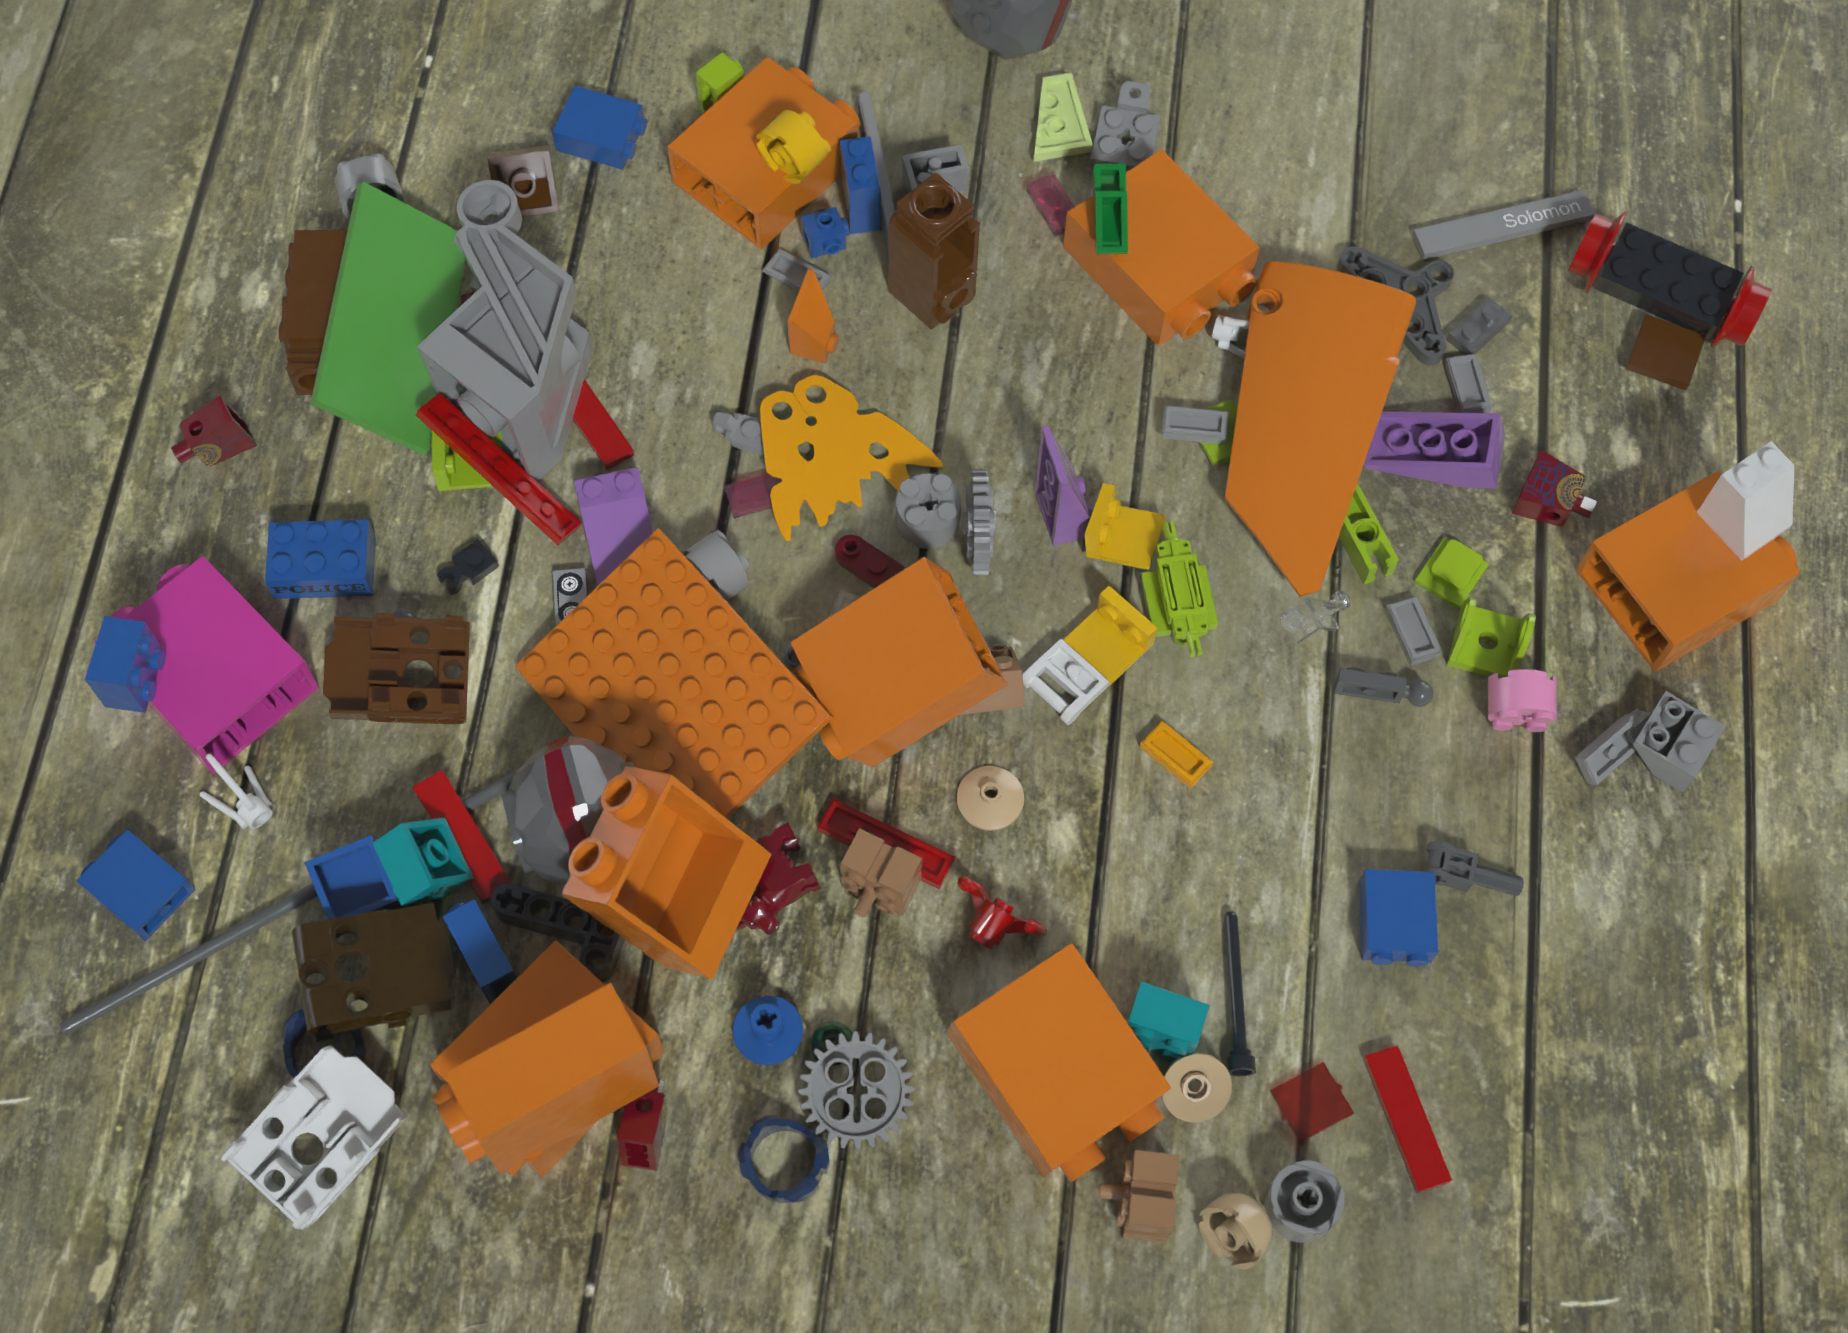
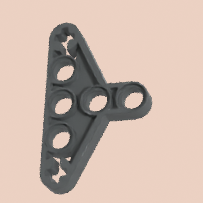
[1338,246,1454,365]

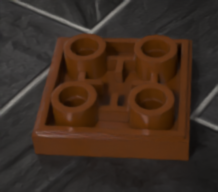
[1626,314,1706,390]

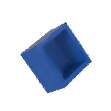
[85,616,166,713]
[304,835,400,919]

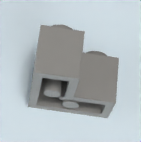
[902,144,969,194]

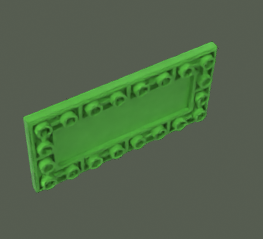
[311,182,466,455]

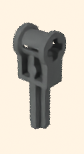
[1422,841,1524,896]

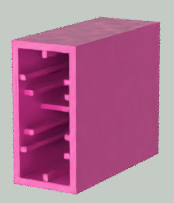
[94,556,319,774]

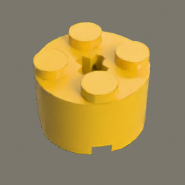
[756,110,831,184]

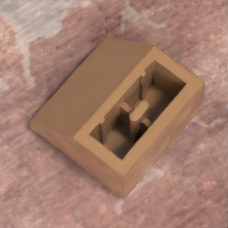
[959,644,1025,715]

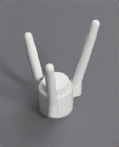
[1212,315,1249,359]
[200,754,273,829]

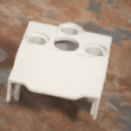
[220,1045,408,1230]

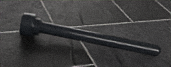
[1224,911,1256,1077]

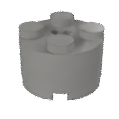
[334,154,404,222]
[896,474,961,549]
[682,530,750,601]
[1265,1160,1345,1243]

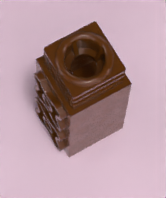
[888,173,980,330]
[279,230,348,395]

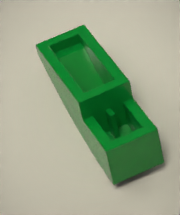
[1092,164,1128,254]

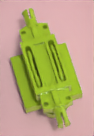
[1140,521,1218,658]

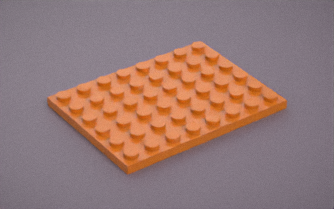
[515,528,833,819]

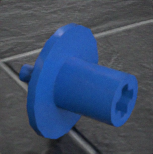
[732,995,804,1066]

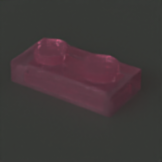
[1026,173,1075,237]
[724,474,782,519]

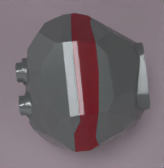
[949,0,1072,60]
[501,736,634,885]

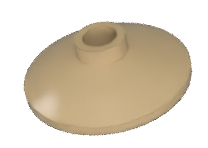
[956,766,1024,831]
[1162,1053,1232,1123]

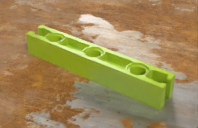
[1339,482,1399,585]

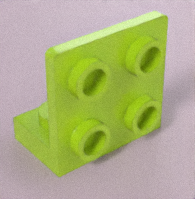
[432,430,502,491]

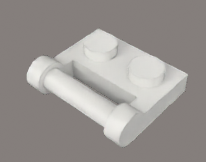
[1022,639,1109,725]

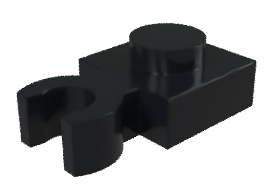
[437,539,499,595]

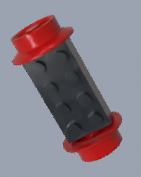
[1568,212,1772,348]

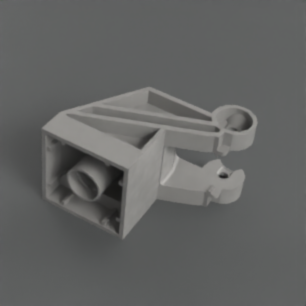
[417,180,593,482]

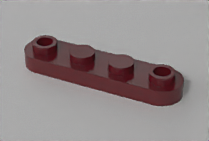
[835,535,906,588]

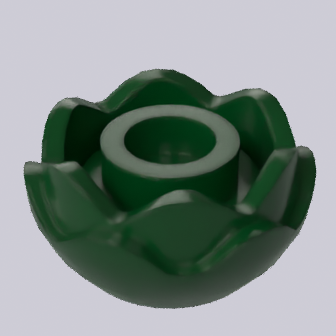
[810,1021,852,1065]

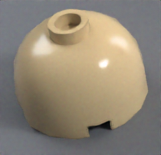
[1198,1193,1273,1270]

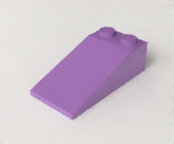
[1363,411,1505,489]
[1035,426,1093,546]
[574,467,653,586]

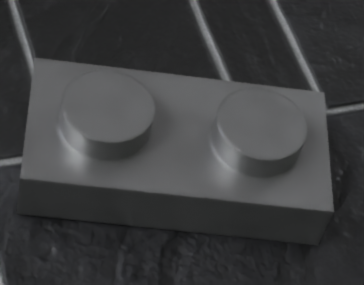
[1446,297,1512,355]

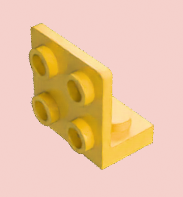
[1084,483,1166,570]
[1063,586,1158,686]

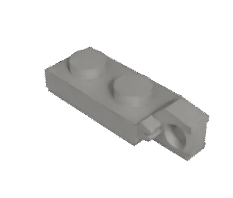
[712,411,799,457]
[1575,709,1651,786]

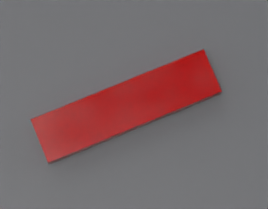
[412,770,512,904]
[818,799,955,890]
[1363,1045,1452,1194]

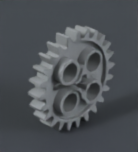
[963,468,996,576]
[798,1031,915,1150]

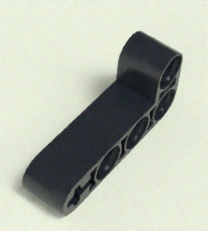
[490,884,625,983]

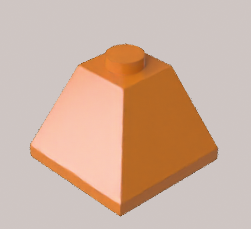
[788,269,839,363]

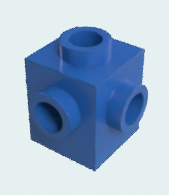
[801,207,850,259]

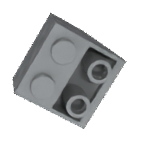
[1633,691,1726,793]

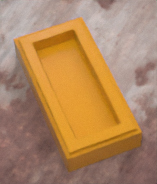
[1139,721,1214,790]

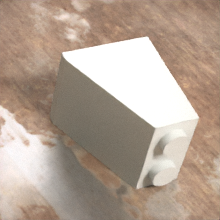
[1697,441,1795,561]

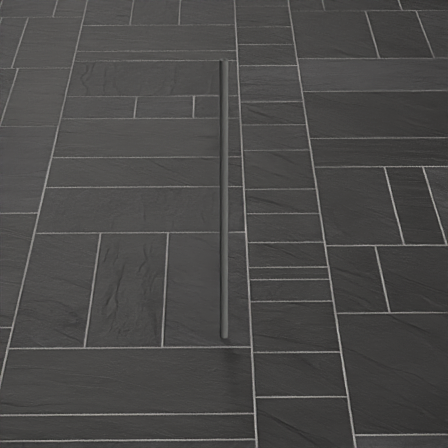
[59,768,520,1036]

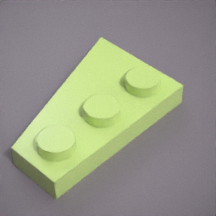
[1034,73,1093,162]

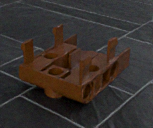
[323,613,470,724]

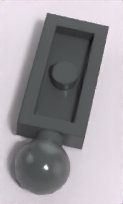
[1334,667,1434,707]

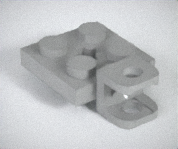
[1090,81,1161,171]

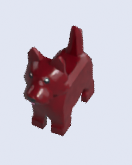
[736,823,821,935]

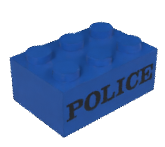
[265,519,376,599]

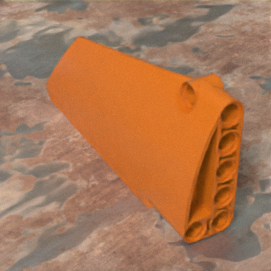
[1224,261,1417,597]

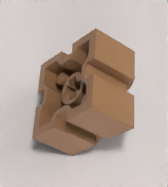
[840,828,922,917]
[1098,1150,1179,1243]

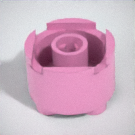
[1488,669,1557,732]

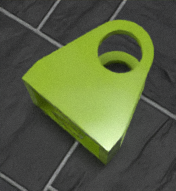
[1446,597,1536,679]

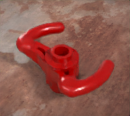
[957,876,1047,950]

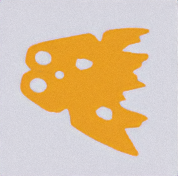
[760,375,943,541]

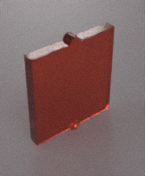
[1270,1062,1354,1143]

